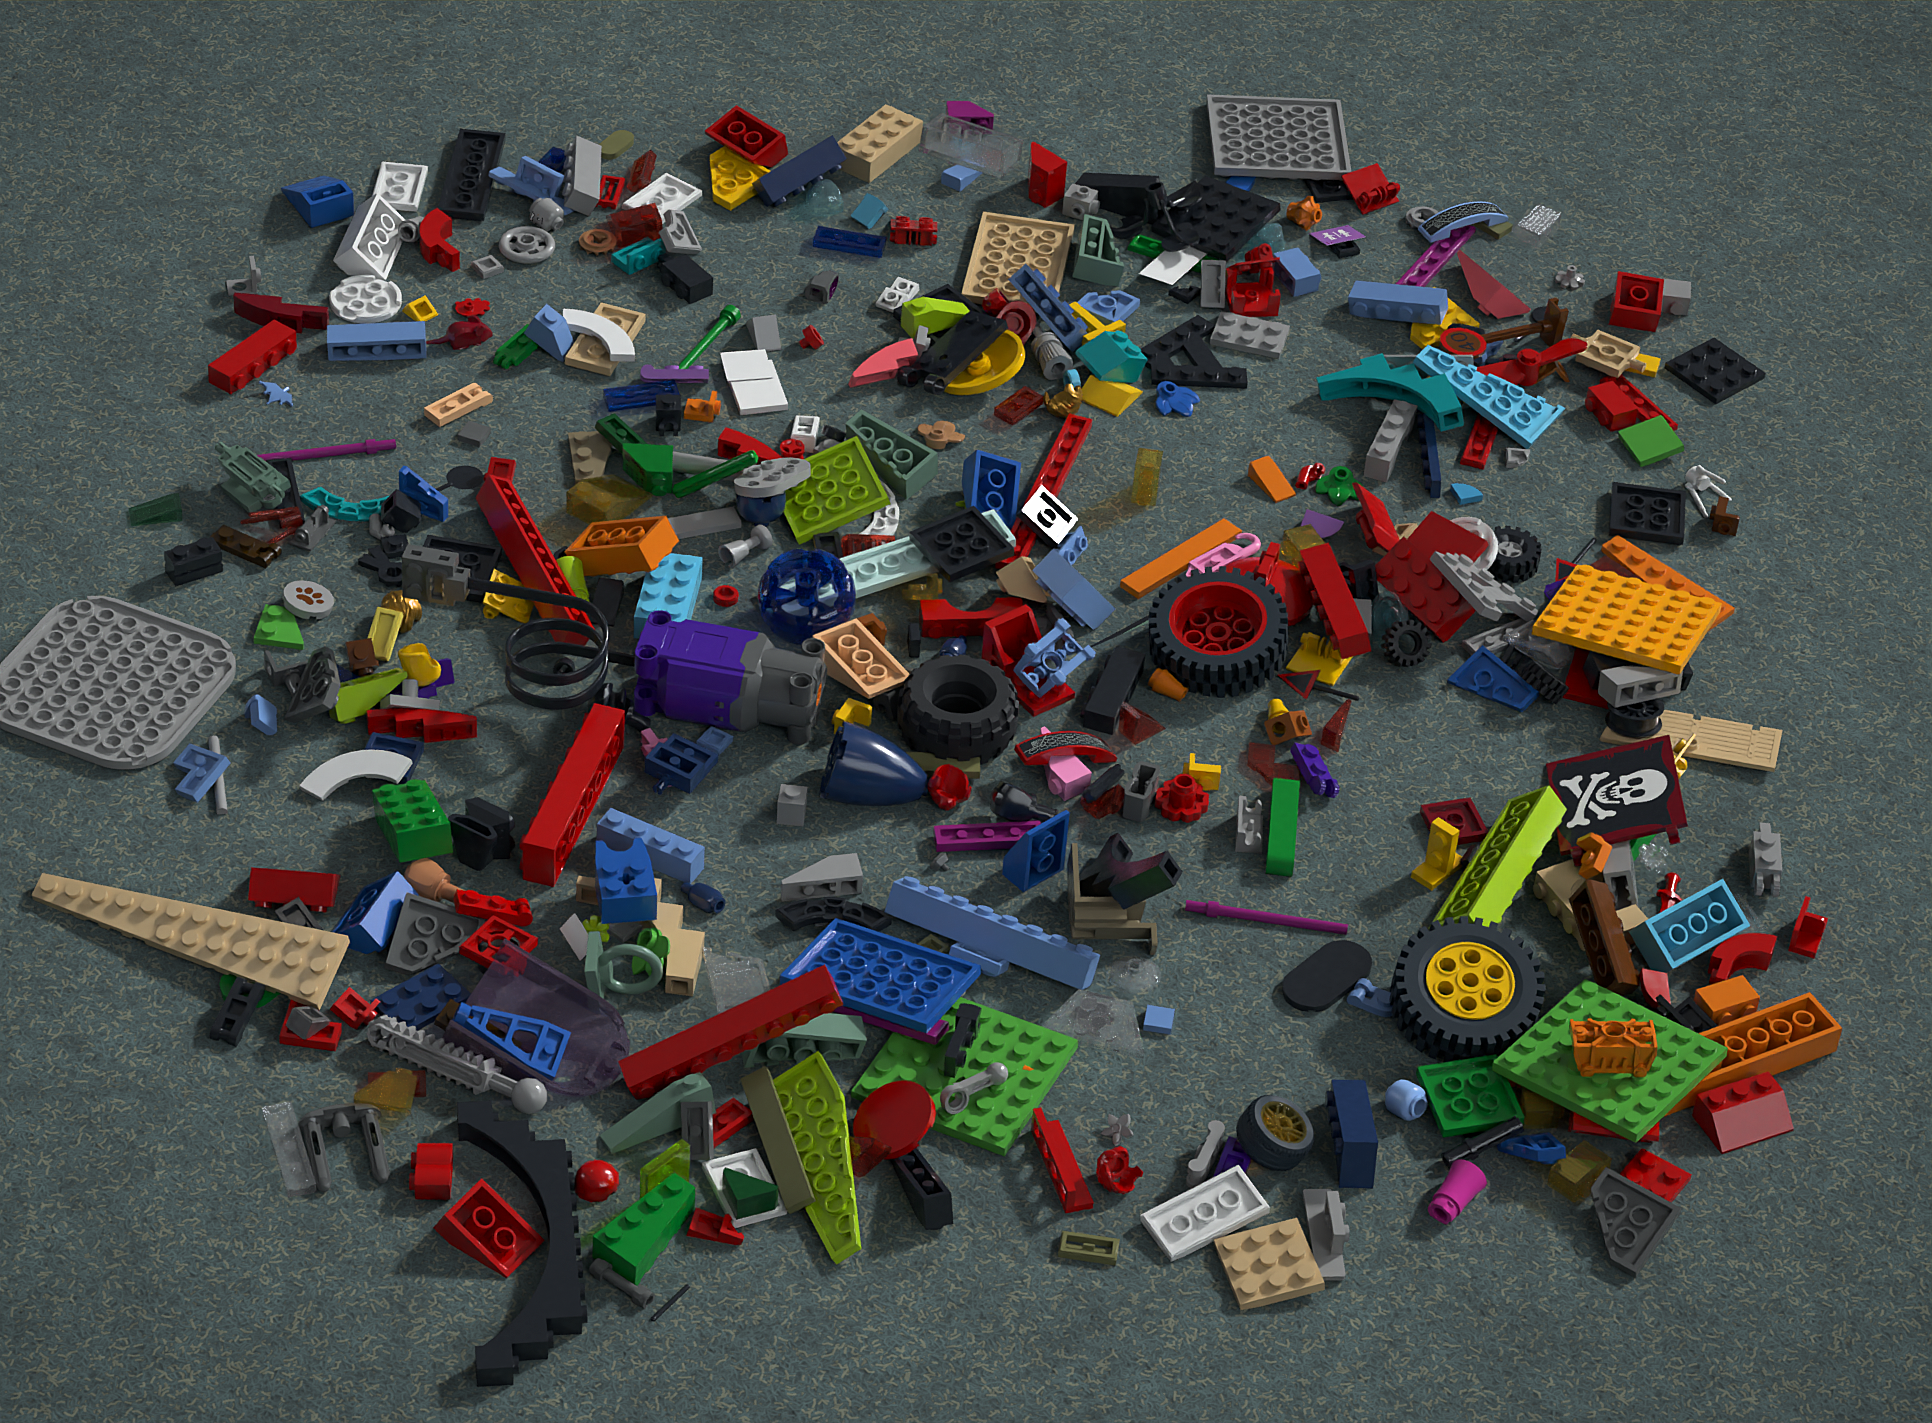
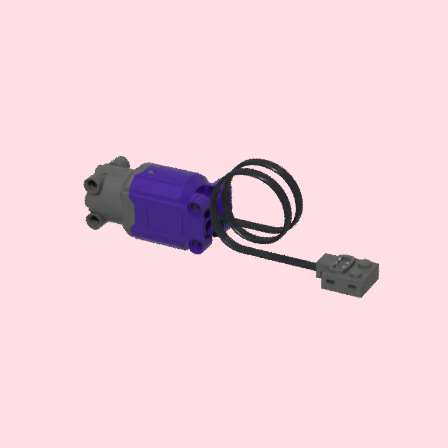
[402,544,827,745]

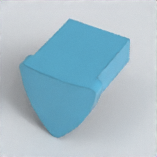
[851,193,889,229]

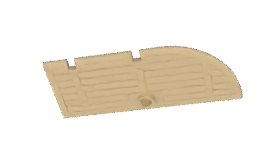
[1600,710,1782,772]

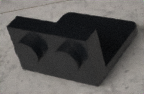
[1656,994,1718,1034]

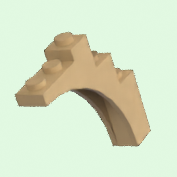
[576,876,705,996]

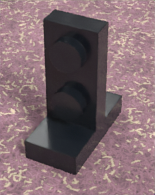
[1338,559,1380,611]

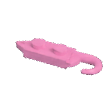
[1186,533,1261,578]

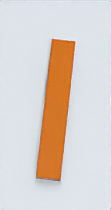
[1120,518,1242,599]

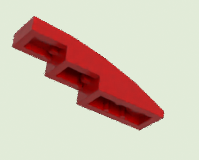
[366,708,477,743]

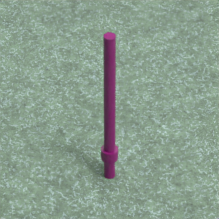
[257,439,396,461]
[1185,900,1348,935]

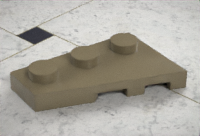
[568,431,613,485]

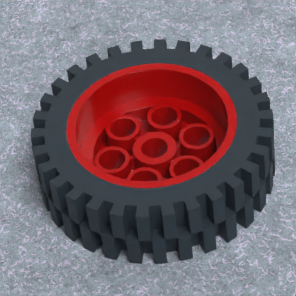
[1148,566,1288,698]

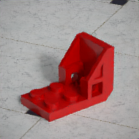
[981,604,1075,717]

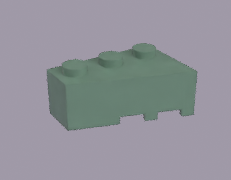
[1072,214,1125,287]

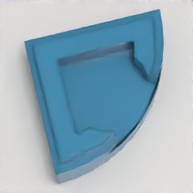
[1450,483,1483,505]

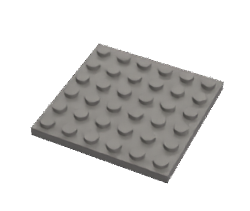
[1206,95,1351,181]

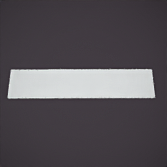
[1139,246,1206,285]

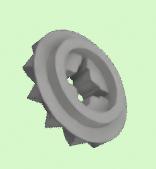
[1406,206,1439,229]

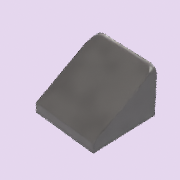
[286,1006,330,1039]

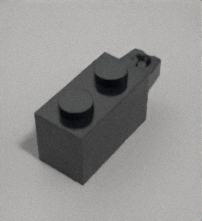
[657,253,713,304]

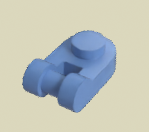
[1347,978,1393,1017]

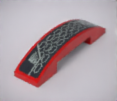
[1014,731,1117,765]

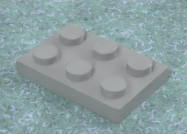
[1210,311,1290,359]

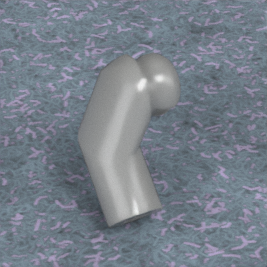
[369,514,395,540]

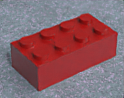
[1375,536,1476,643]

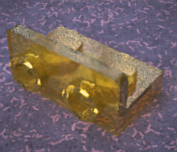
[902,573,942,600]

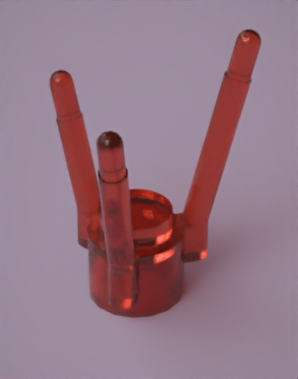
[240,506,303,544]

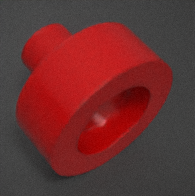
[799,325,824,350]

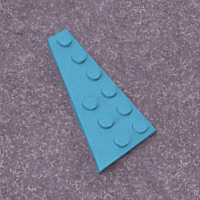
[1413,345,1565,449]

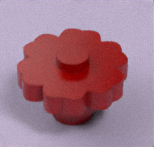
[1155,774,1209,823]

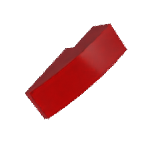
[718,427,782,465]

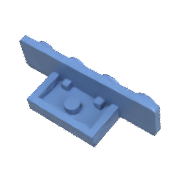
[488,156,575,215]

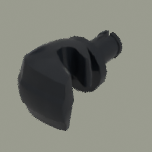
[587,683,651,732]
[990,781,1058,822]

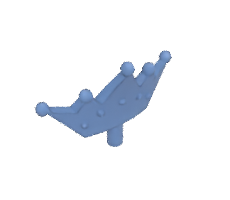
[259,381,293,406]

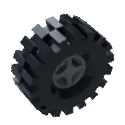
[1487,526,1542,583]

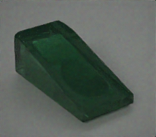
[129,493,182,526]

